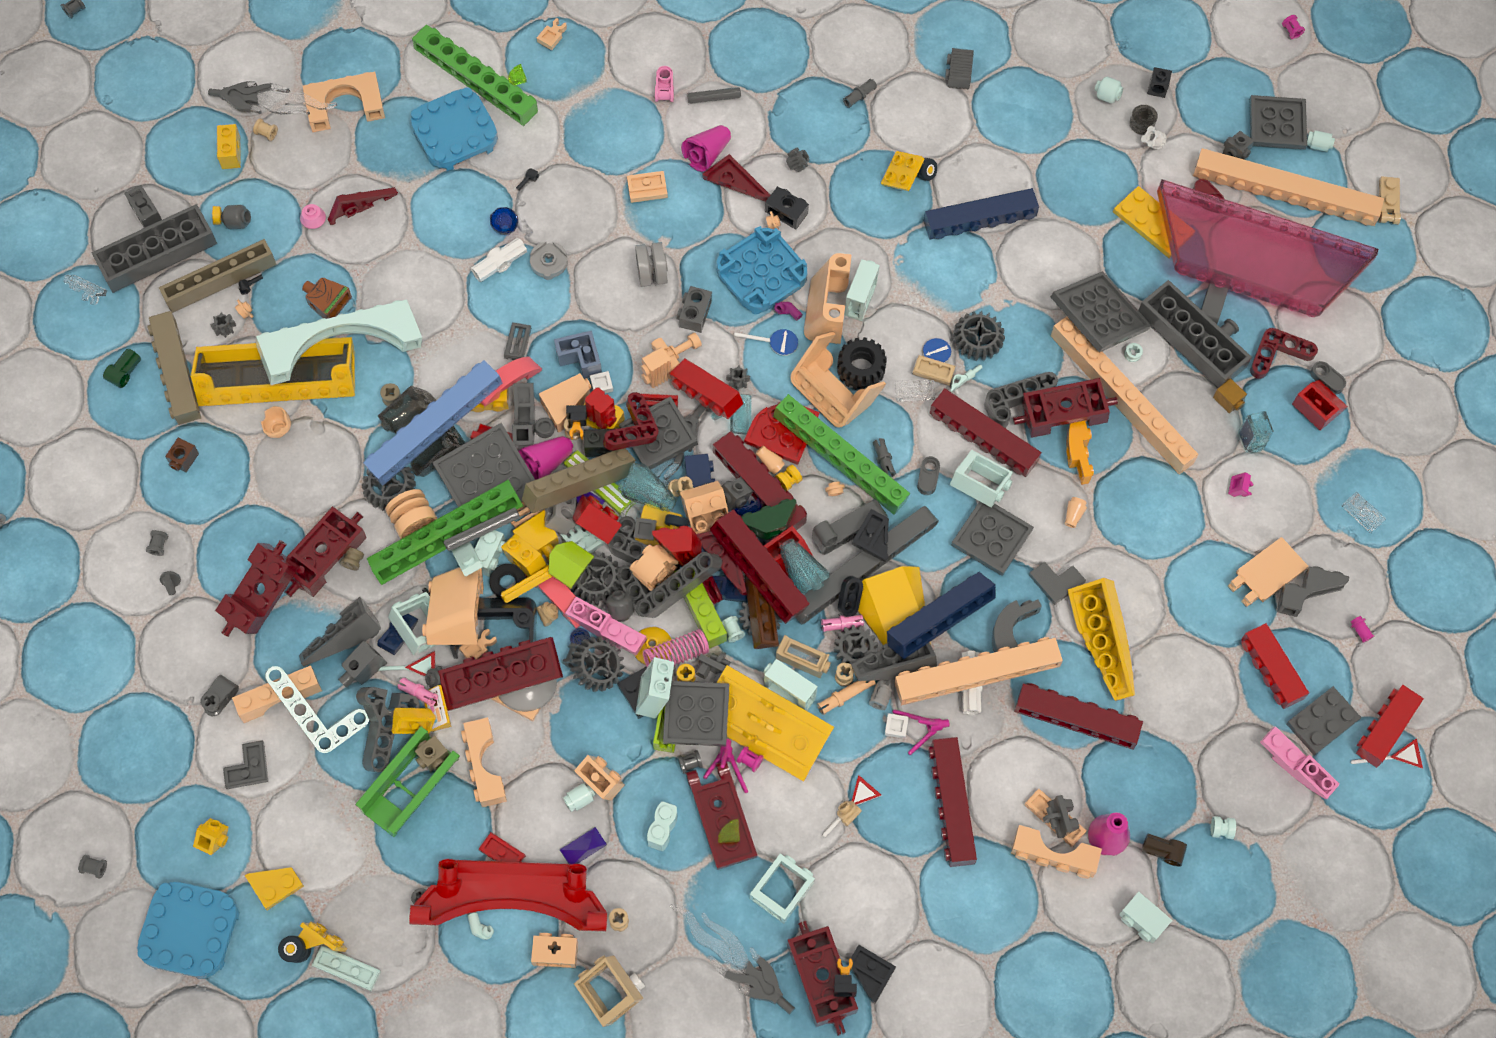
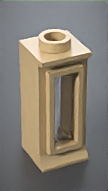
[776,635,831,678]

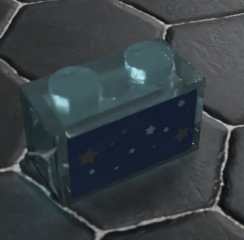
[1238,411,1274,453]

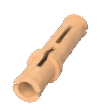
[817,680,876,715]

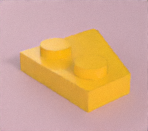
[245,867,304,911]

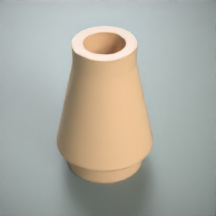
[755,445,785,474]
[1064,497,1087,528]

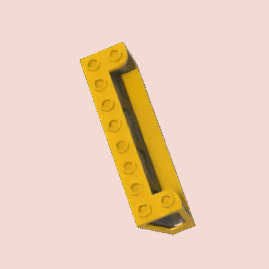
[191,337,355,406]

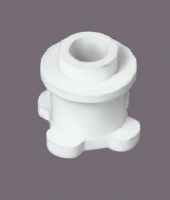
[1141,126,1167,150]

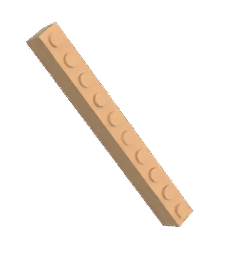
[1193,148,1384,226]
[1051,317,1199,475]

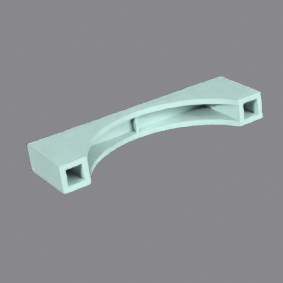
[256,300,422,385]

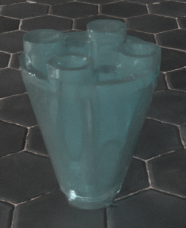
[618,463,676,512]
[779,539,830,595]

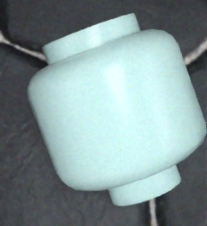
[1095,76,1124,104]

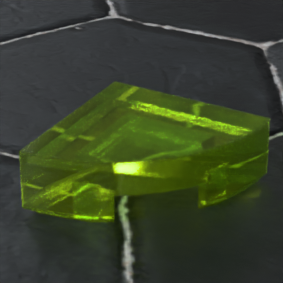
[508,64,527,86]
[718,819,740,843]

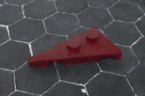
[702,154,770,202]
[327,187,398,225]
[696,531,747,595]

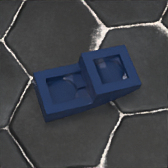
[713,576,748,603]
[377,614,418,655]

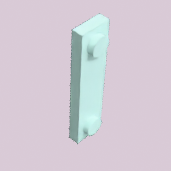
[451,542,483,576]

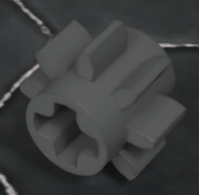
[786,147,809,172]
[210,312,236,338]
[726,365,750,391]

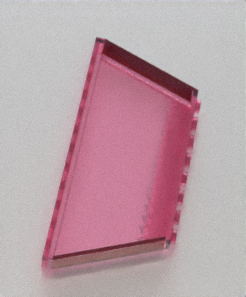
[1157,179,1379,317]

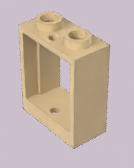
[574,955,644,1027]

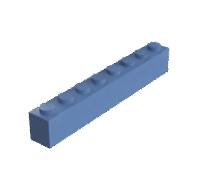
[363,360,503,486]

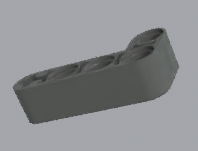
[984,372,1058,428]
[812,500,888,555]
[609,516,680,575]

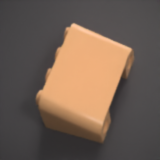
[804,253,852,344]

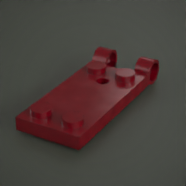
[686,761,758,870]

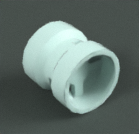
[1210,816,1236,839]

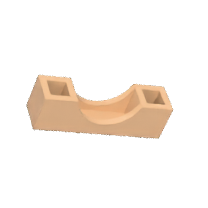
[232,665,322,723]
[461,717,507,808]
[1011,825,1102,879]

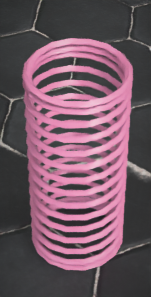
[643,629,709,667]

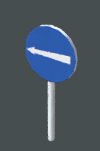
[734,329,798,356]
[923,338,959,394]

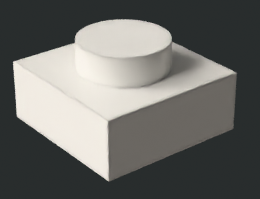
[590,371,613,393]
[885,713,908,739]

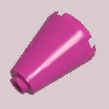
[681,125,731,172]
[519,436,573,480]
[1088,813,1130,856]

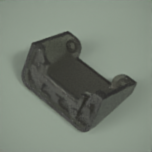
[378,386,465,477]

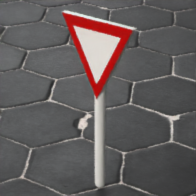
[1351,738,1423,769]
[823,775,882,837]

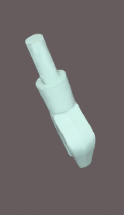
[950,364,983,393]

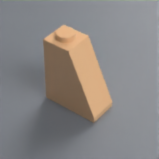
[539,373,592,433]

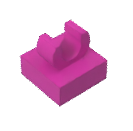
[1228,472,1254,497]

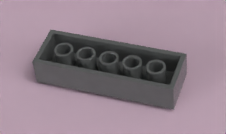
[91,204,217,293]
[1138,280,1252,388]

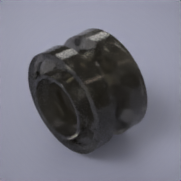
[1129,105,1158,135]

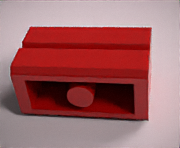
[585,387,617,429]

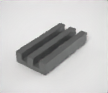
[504,322,532,361]

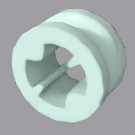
[1124,343,1143,362]

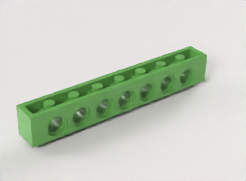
[412,24,538,126]
[773,394,910,515]
[367,480,523,585]

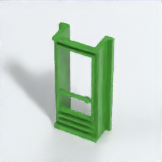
[355,727,460,837]

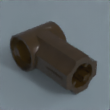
[1142,834,1187,867]

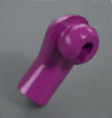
[774,302,803,321]

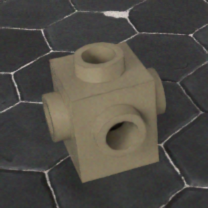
[415,735,449,772]

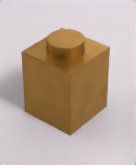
[1213,378,1247,414]

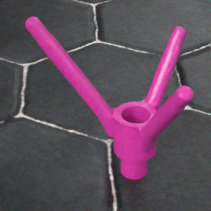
[893,710,950,755]
[703,739,748,793]

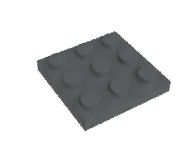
[1249,95,1307,150]
[619,396,698,472]
[951,501,1034,576]
[663,681,729,747]

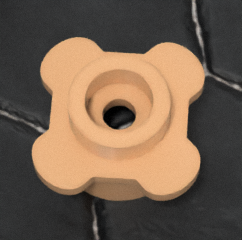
[766,211,781,230]
[235,299,254,319]

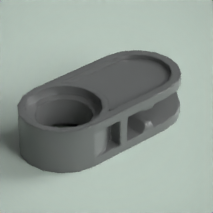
[1310,361,1346,394]
[917,456,940,495]

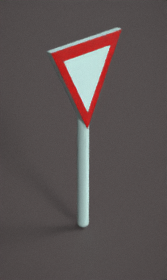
[379,651,436,677]

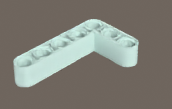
[265,666,369,753]

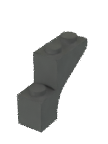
[1277,566,1349,617]

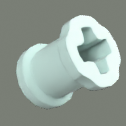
[722,616,745,643]

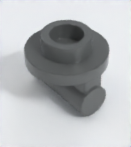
[160,571,181,595]
[425,666,442,688]

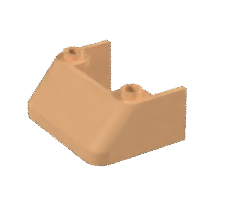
[791,332,886,427]

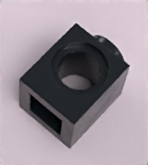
[1147,67,1172,98]

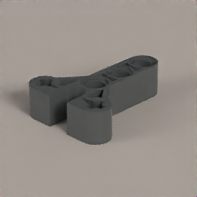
[356,687,420,772]

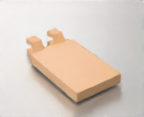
[1228,537,1309,607]

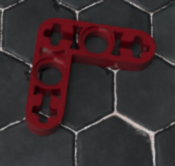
[1250,328,1318,379]
[603,392,659,450]

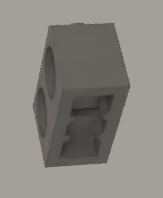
[124,185,162,228]
[677,286,712,333]

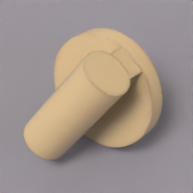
[536,602,558,627]
[837,801,862,826]

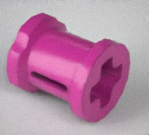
[1282,15,1305,39]
[736,746,764,772]

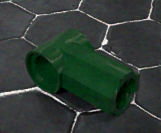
[103,349,141,388]

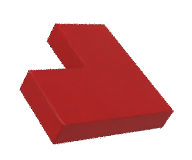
[478,832,526,862]

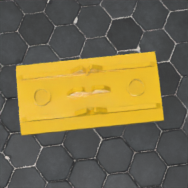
[717,665,834,782]

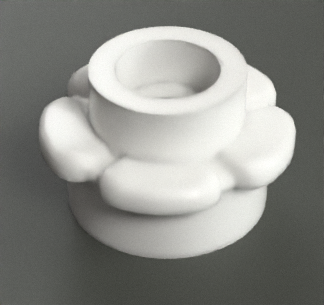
[628,972,645,993]

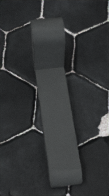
[617,552,722,618]

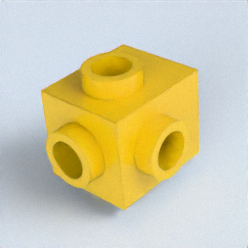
[193,818,229,855]

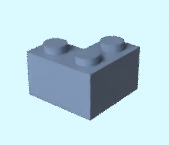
[554,330,602,379]

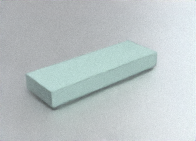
[312,945,381,992]

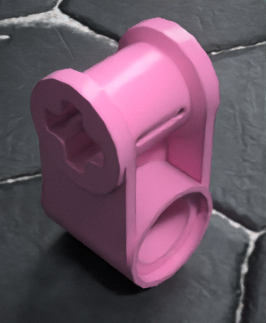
[655,66,674,102]

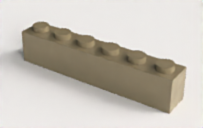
[158,239,277,313]
[147,311,201,425]
[522,448,636,513]

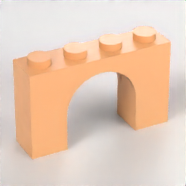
[303,72,385,132]

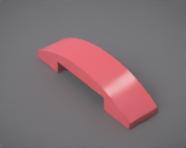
[480,357,542,406]
[524,573,581,629]

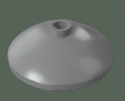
[499,679,557,712]

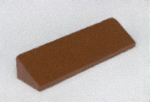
[744,574,779,649]

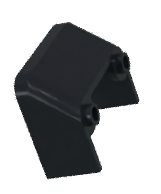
[450,597,537,659]

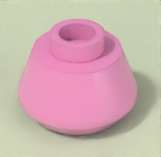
[300,204,326,229]

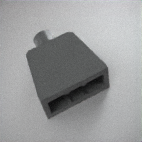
[338,641,387,688]

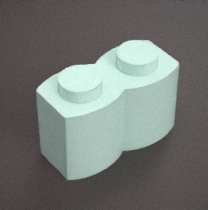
[647,801,677,852]

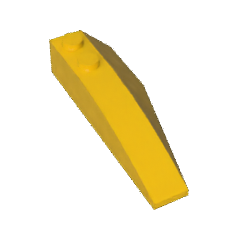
[1068,578,1135,701]

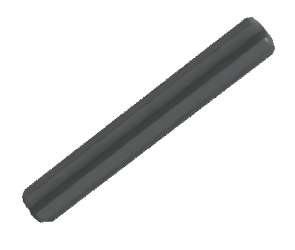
[444,508,520,551]

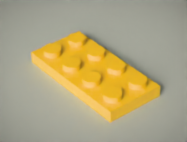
[1113,186,1195,258]

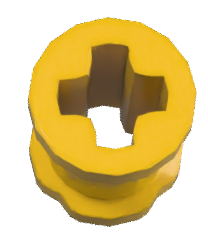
[677,664,695,682]

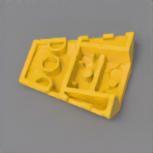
[858,566,931,645]

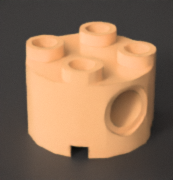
[630,544,678,591]

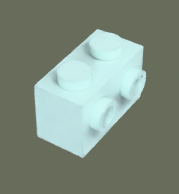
[474,530,506,577]
[1119,892,1172,944]

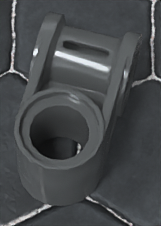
[200,675,239,716]

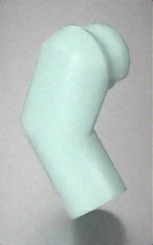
[467,913,494,940]

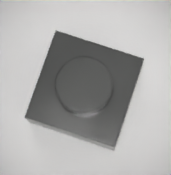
[633,517,657,541]

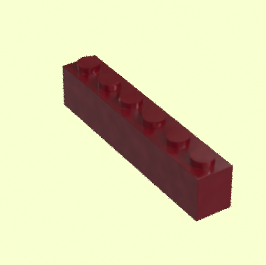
[930,388,1042,477]
[713,431,807,530]
[710,509,810,624]
[1014,683,1143,750]
[928,737,977,867]

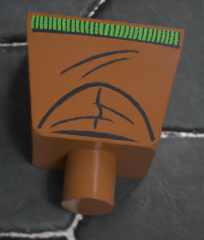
[302,278,352,319]

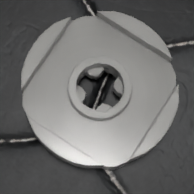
[530,242,568,280]

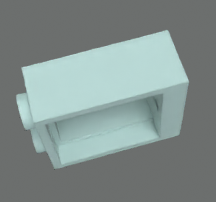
[844,259,880,321]
[950,450,1013,508]
[388,592,436,656]
[635,657,674,718]
[763,659,818,711]
[750,854,815,924]

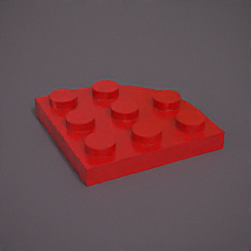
[744,403,820,465]

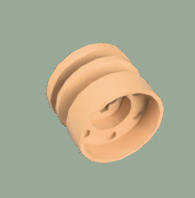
[385,489,438,539]

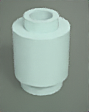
[1307,130,1335,152]
[563,783,595,812]

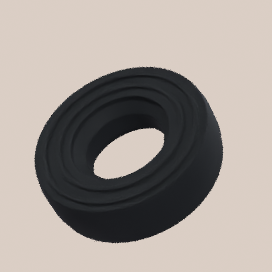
[489,564,526,598]

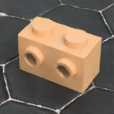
[574,755,625,801]

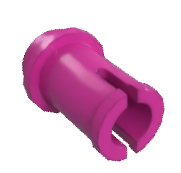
[1350,616,1375,643]

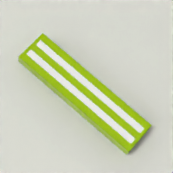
[564,450,634,515]

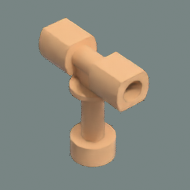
[651,332,702,371]

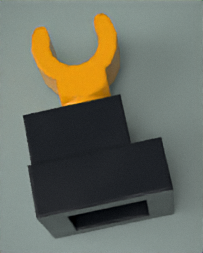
[566,405,587,440]
[834,959,857,997]

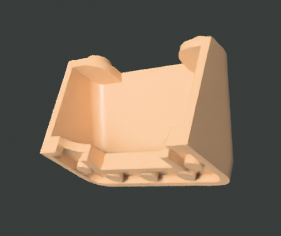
[422,567,484,645]

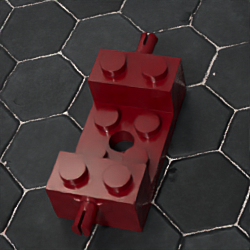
[1013,378,1118,438]
[285,506,367,598]
[215,540,300,637]
[787,921,858,1036]

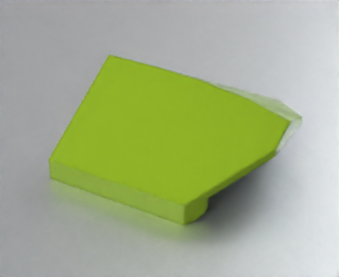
[548,541,594,589]

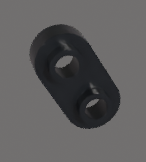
[838,576,863,617]

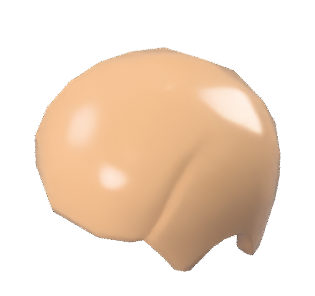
[261,406,291,438]

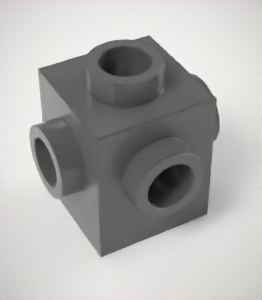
[1222,131,1255,160]
[721,477,753,511]

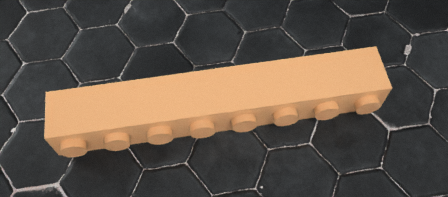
[895,637,1063,706]

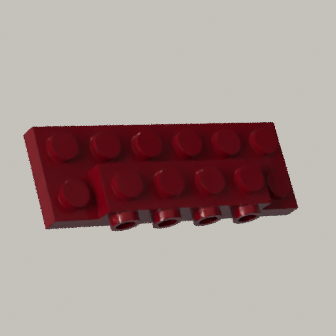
[438,637,563,711]

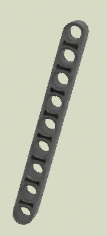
[795,506,939,625]

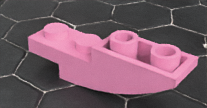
[565,597,647,655]
[1260,726,1339,799]

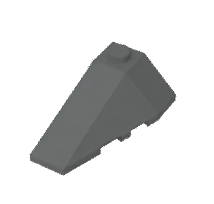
[299,597,381,666]
[851,642,937,681]

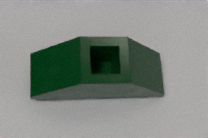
[741,499,797,540]

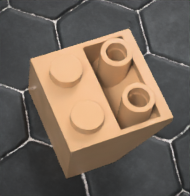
[680,481,729,534]

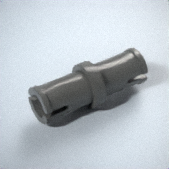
[843,78,877,108]
[873,438,896,477]

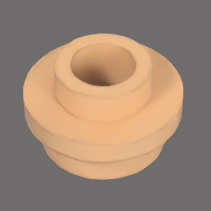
[825,482,845,497]

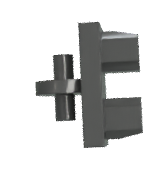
[696,651,731,683]
[1043,795,1080,838]

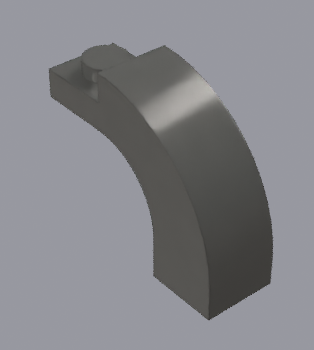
[512,383,535,445]
[992,599,1042,653]

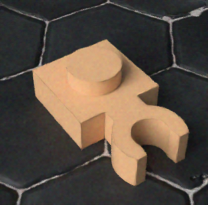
[537,18,567,50]
[459,629,497,659]

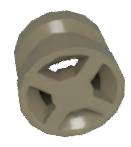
[380,383,402,408]
[339,548,364,571]

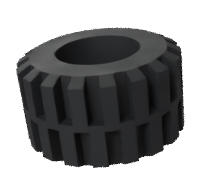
[837,337,887,390]

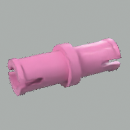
[821,614,864,632]
[398,678,438,706]

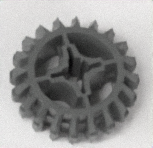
[953,311,1005,361]
[362,466,416,511]
[571,552,622,606]
[569,636,625,692]

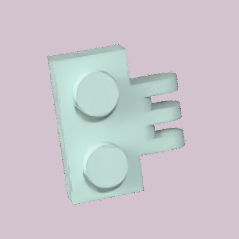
[560,524,604,554]

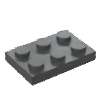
[1286,686,1362,756]

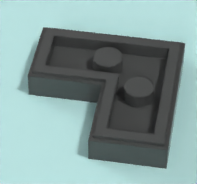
[1029,562,1086,605]
[223,740,268,789]

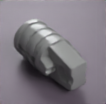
[869,679,895,710]

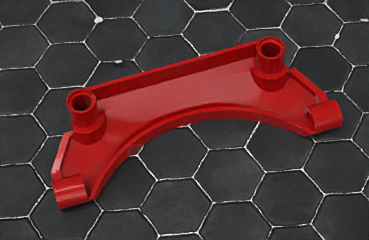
[409,859,607,932]

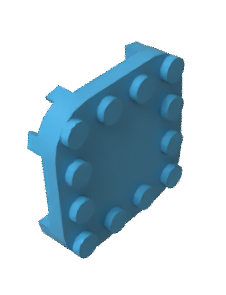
[411,87,498,171]
[717,226,808,314]
[137,882,239,979]

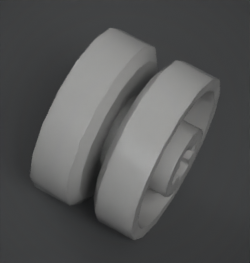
[635,242,668,287]

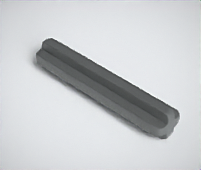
[687,87,741,103]

